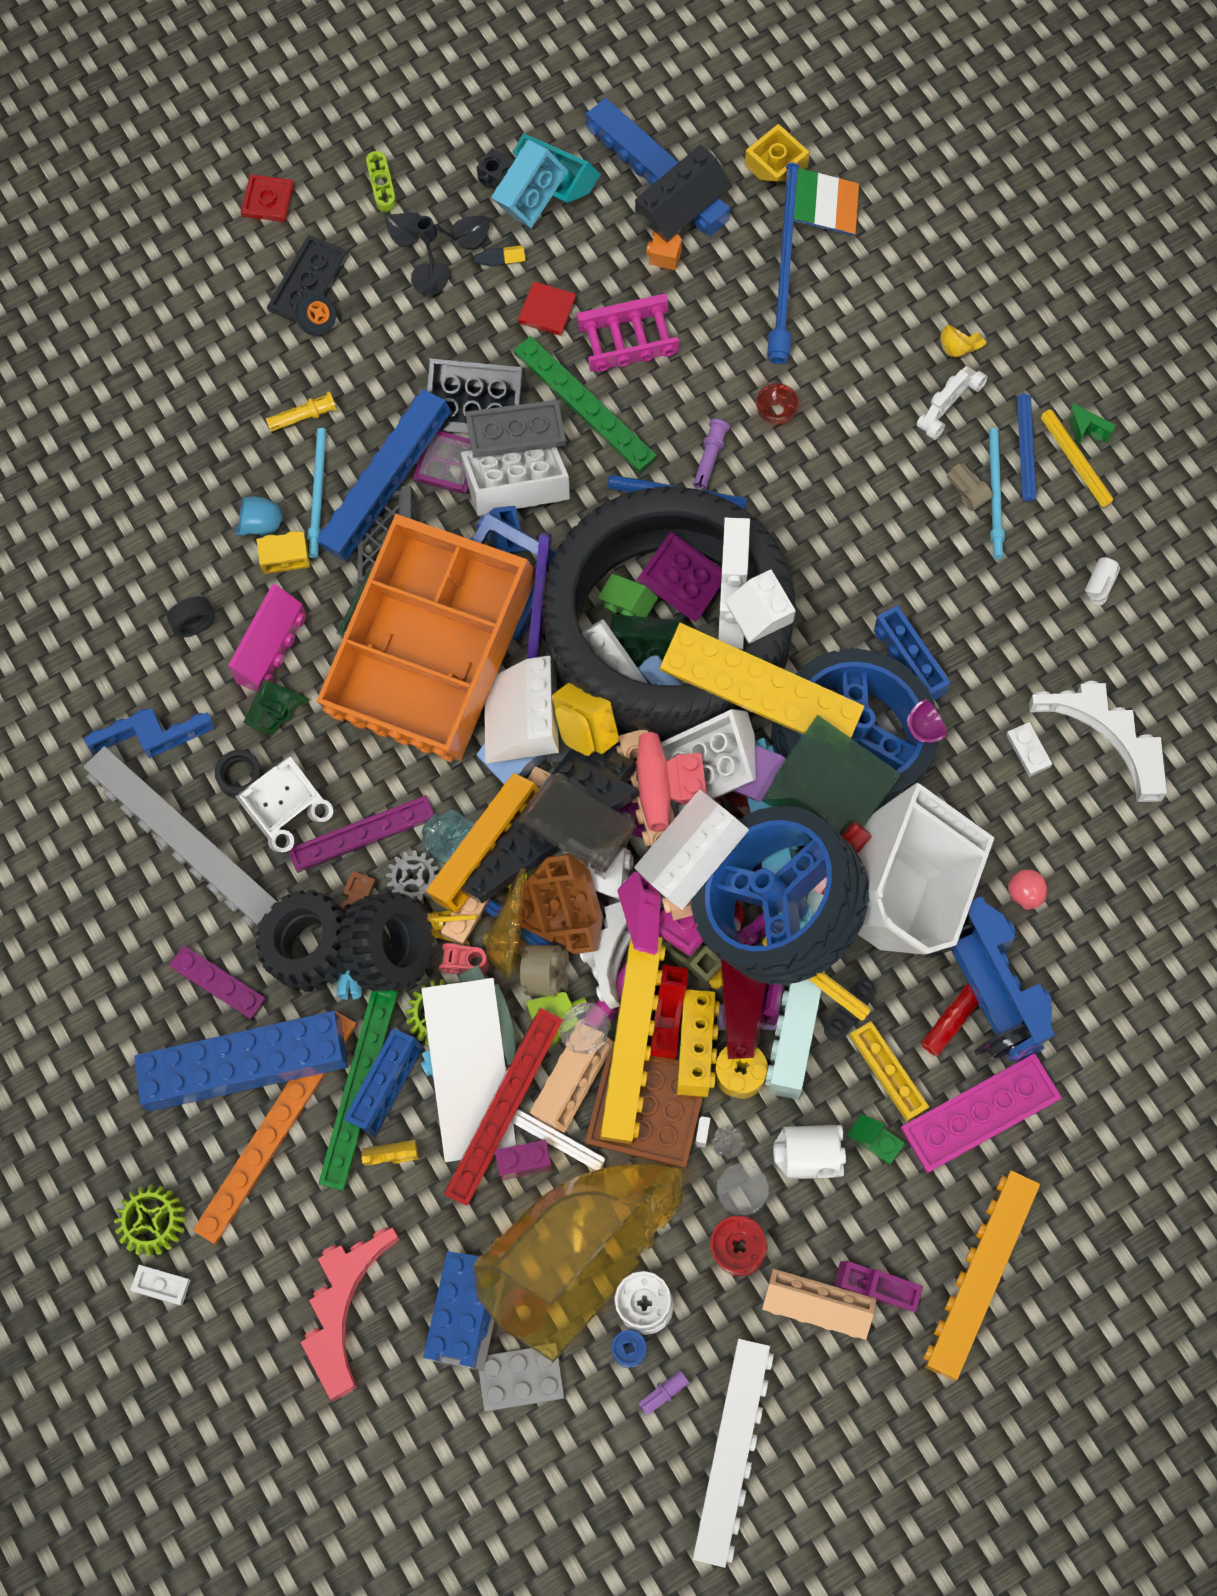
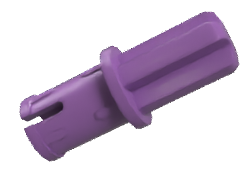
[639,1370,690,1415]

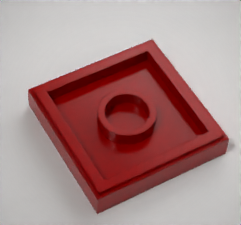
[241,174,295,223]
[518,281,577,336]

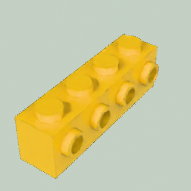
[677,990,719,1097]

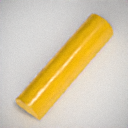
[849,1021,929,1122]

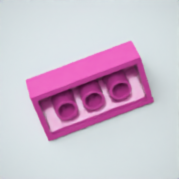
[228,584,306,692]

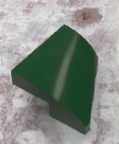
[243,679,309,736]

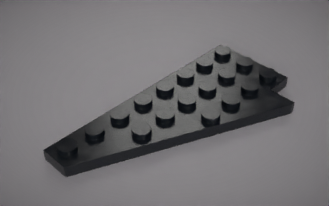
[461,748,640,904]

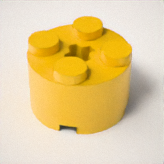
[715,1047,768,1099]

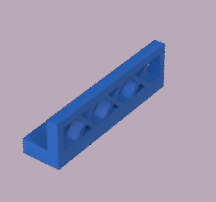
[344,1028,423,1138]

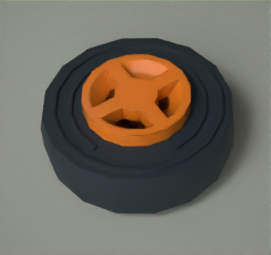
[295,293,336,336]

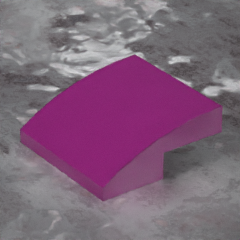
[763,984,785,1026]

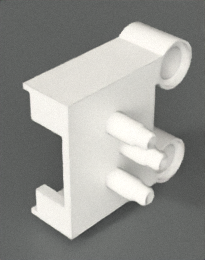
[235,757,333,852]

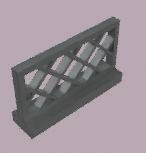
[357,485,417,584]

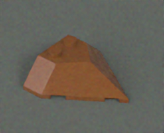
[498,853,603,954]

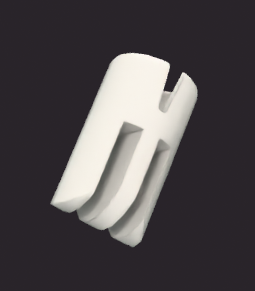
[1085,557,1121,606]

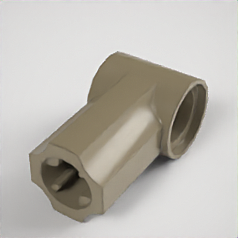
[947,463,993,511]

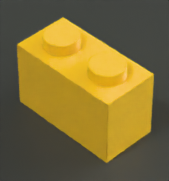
[257,531,310,574]

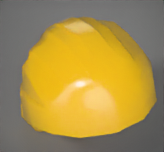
[940,324,987,357]

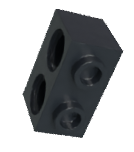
[476,148,514,190]

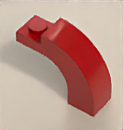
[650,965,688,1060]

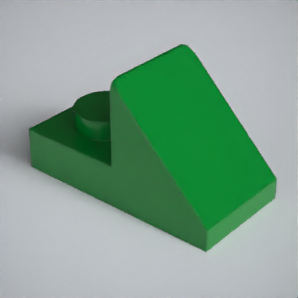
[1068,404,1116,446]
[847,1114,905,1166]

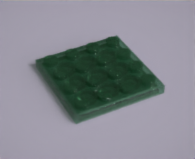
[761,715,901,836]

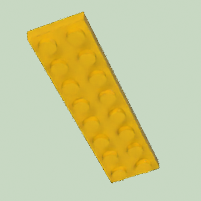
[659,623,864,753]

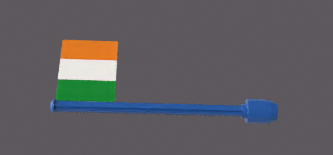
[767,162,859,364]

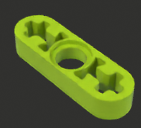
[366,151,396,212]

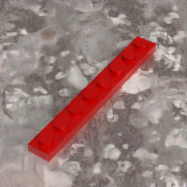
[443,1007,563,1206]

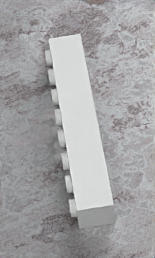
[693,1339,774,1568]

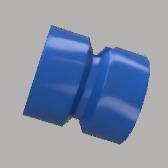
[611,1330,647,1369]

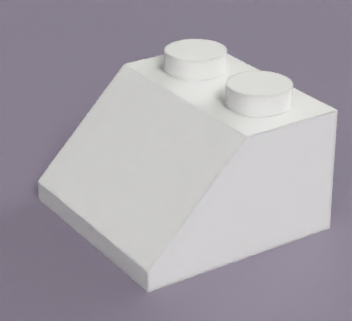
[725,570,796,644]

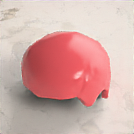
[1008,870,1048,910]

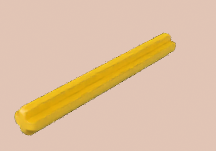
[1041,409,1113,507]
[762,937,871,1020]

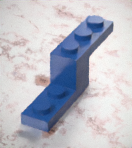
[84,708,216,759]

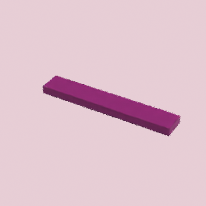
[289,795,436,873]

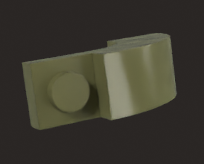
[658,911,721,981]

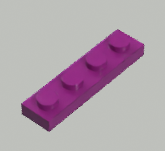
[169,945,267,1021]

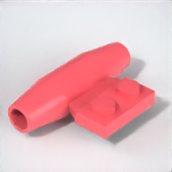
[636,732,706,832]

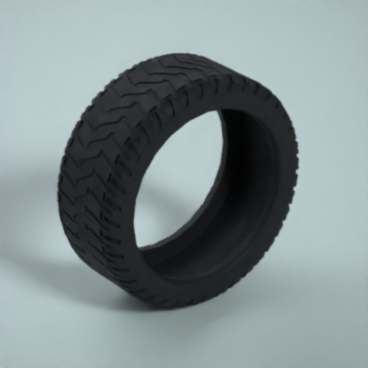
[542,486,795,742]

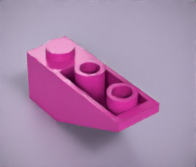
[617,872,661,955]

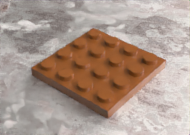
[585,1044,703,1169]

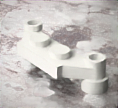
[916,366,988,440]

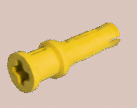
[266,391,337,432]

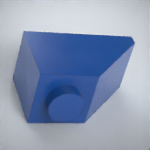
[487,506,527,554]

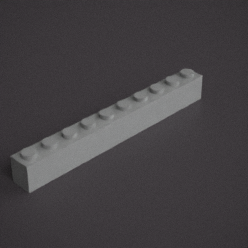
[83,746,278,928]

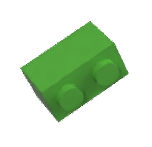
[598,574,658,622]

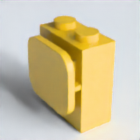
[551,683,619,756]

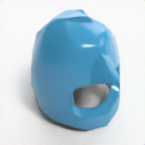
[234,496,283,538]

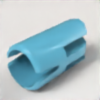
[337,970,362,1000]

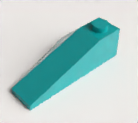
[512,133,601,203]

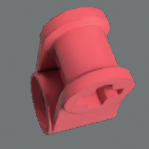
[439,943,489,974]

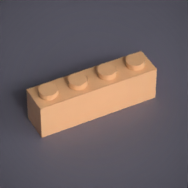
[530,1023,614,1133]
[762,1269,876,1340]

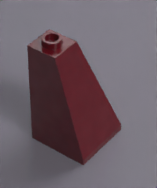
[721,959,768,1059]

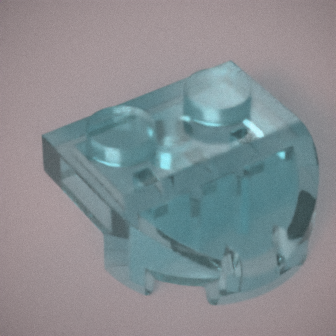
[421,810,475,865]

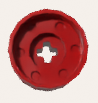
[710,1216,768,1276]

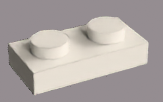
[1006,722,1052,777]
[130,1265,191,1306]

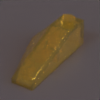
[482,868,526,978]

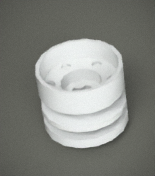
[615,1271,674,1335]

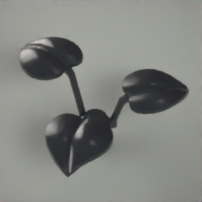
[386,212,491,296]

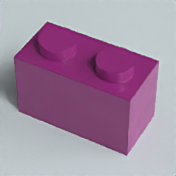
[495,1139,552,1181]

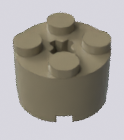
[520,945,569,997]

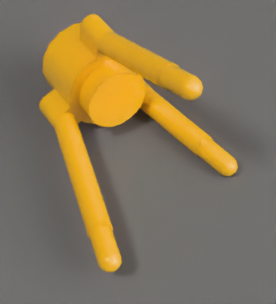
[427,910,477,945]

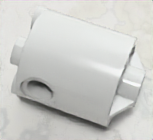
[773,1125,846,1179]

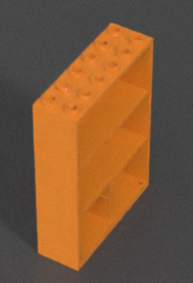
[316,514,536,762]

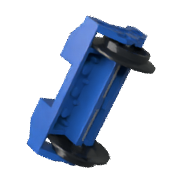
[924,896,1055,1062]

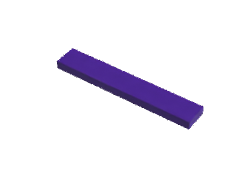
[527,532,552,659]

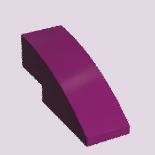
[833,1261,923,1312]

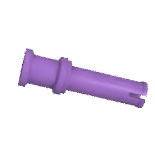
[693,419,730,490]

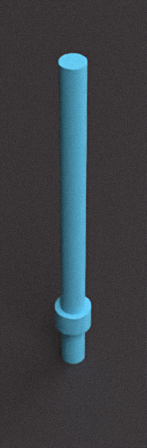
[307,428,326,558]
[989,428,1005,559]

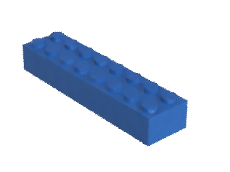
[134,1011,349,1112]

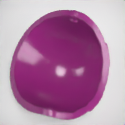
[907,699,948,743]

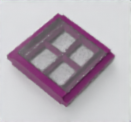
[413,431,471,494]

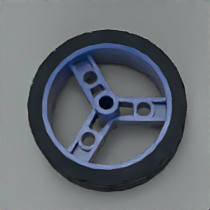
[771,648,939,817]
[691,806,869,985]

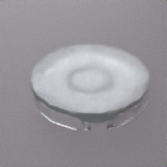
[559,1003,611,1054]
[717,1163,769,1216]

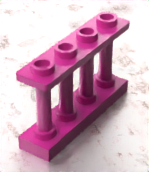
[576,293,679,372]

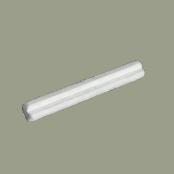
[512,1109,605,1171]

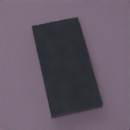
[267,235,349,323]

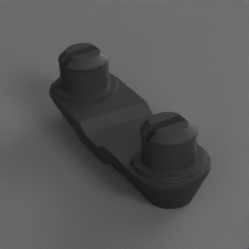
[824,979,876,1042]

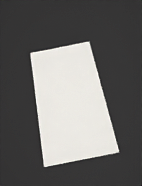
[422,978,516,1162]

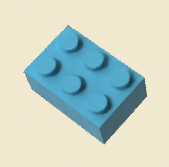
[491,139,568,228]

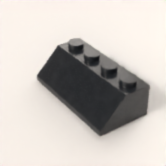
[635,144,732,243]

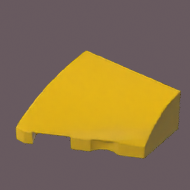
[362,1139,419,1166]

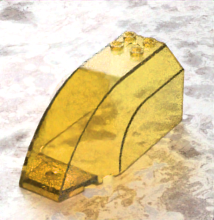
[474,1164,683,1362]

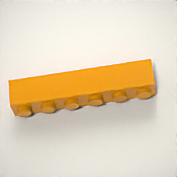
[426,773,539,914]

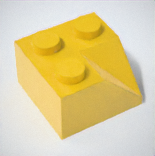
[745,124,810,181]

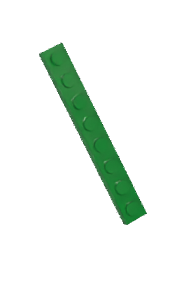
[514,336,657,474]
[318,990,398,1191]

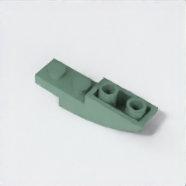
[459,965,515,1067]

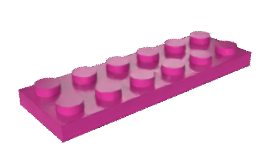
[900,1053,1062,1174]

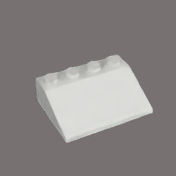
[461,447,570,516]
[485,656,559,763]
[661,709,756,817]
[634,789,749,910]

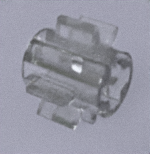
[711,1125,745,1159]

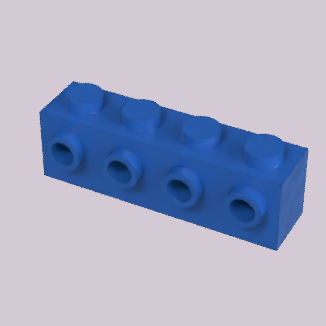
[874,605,951,701]

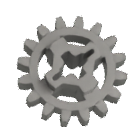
[386,850,440,904]

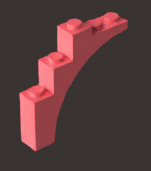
[300,1227,400,1401]

